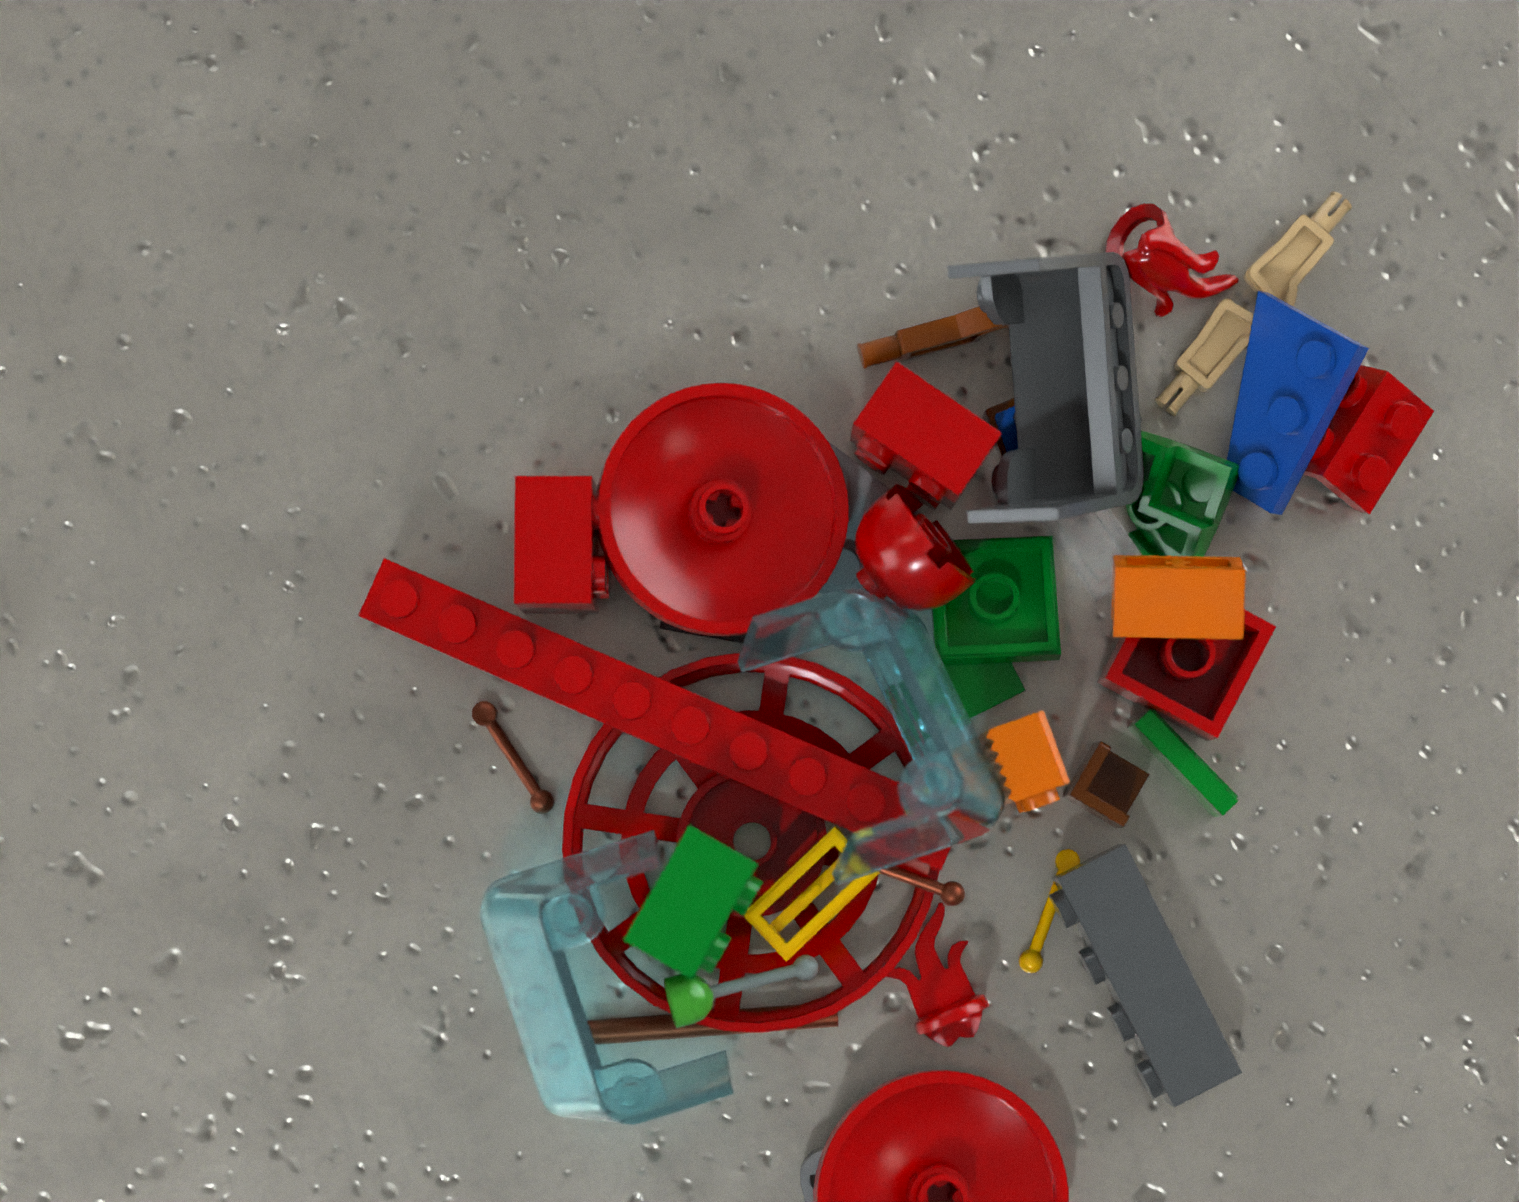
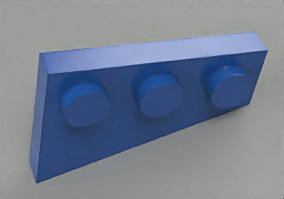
[1227,290,1369,515]

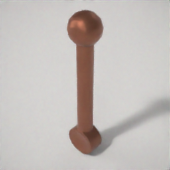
[472,701,554,814]
[838,844,965,906]

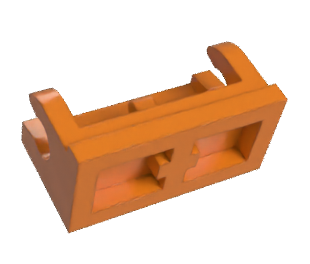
[1111,555,1246,639]

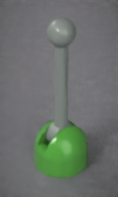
[663,955,818,1028]

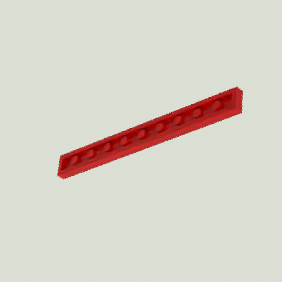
[358,558,966,870]

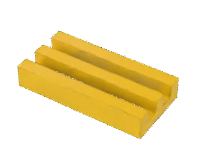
[744,826,880,961]

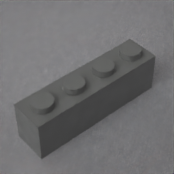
[1049,844,1242,1107]

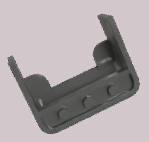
[948,252,1144,523]

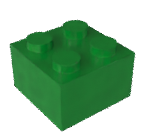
[623,825,763,980]

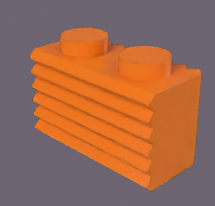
[977,710,1070,813]

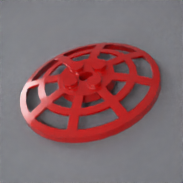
[562,652,940,1033]

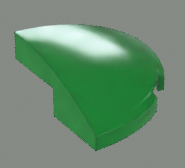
[1126,431,1239,556]

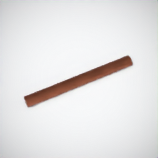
[587,1004,839,1045]

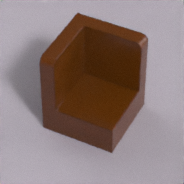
[1062,741,1150,828]

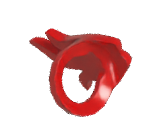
[1105,203,1239,317]
[886,902,989,1047]

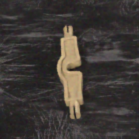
[1155,191,1352,416]

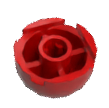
[855,483,975,611]

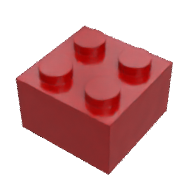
[850,361,1002,510]
[514,476,610,614]
[1097,609,1277,741]

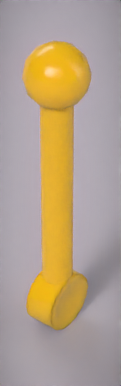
[1018,849,1080,974]

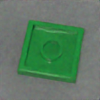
[931,535,1061,666]

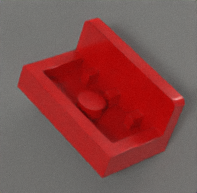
[1303,365,1434,515]

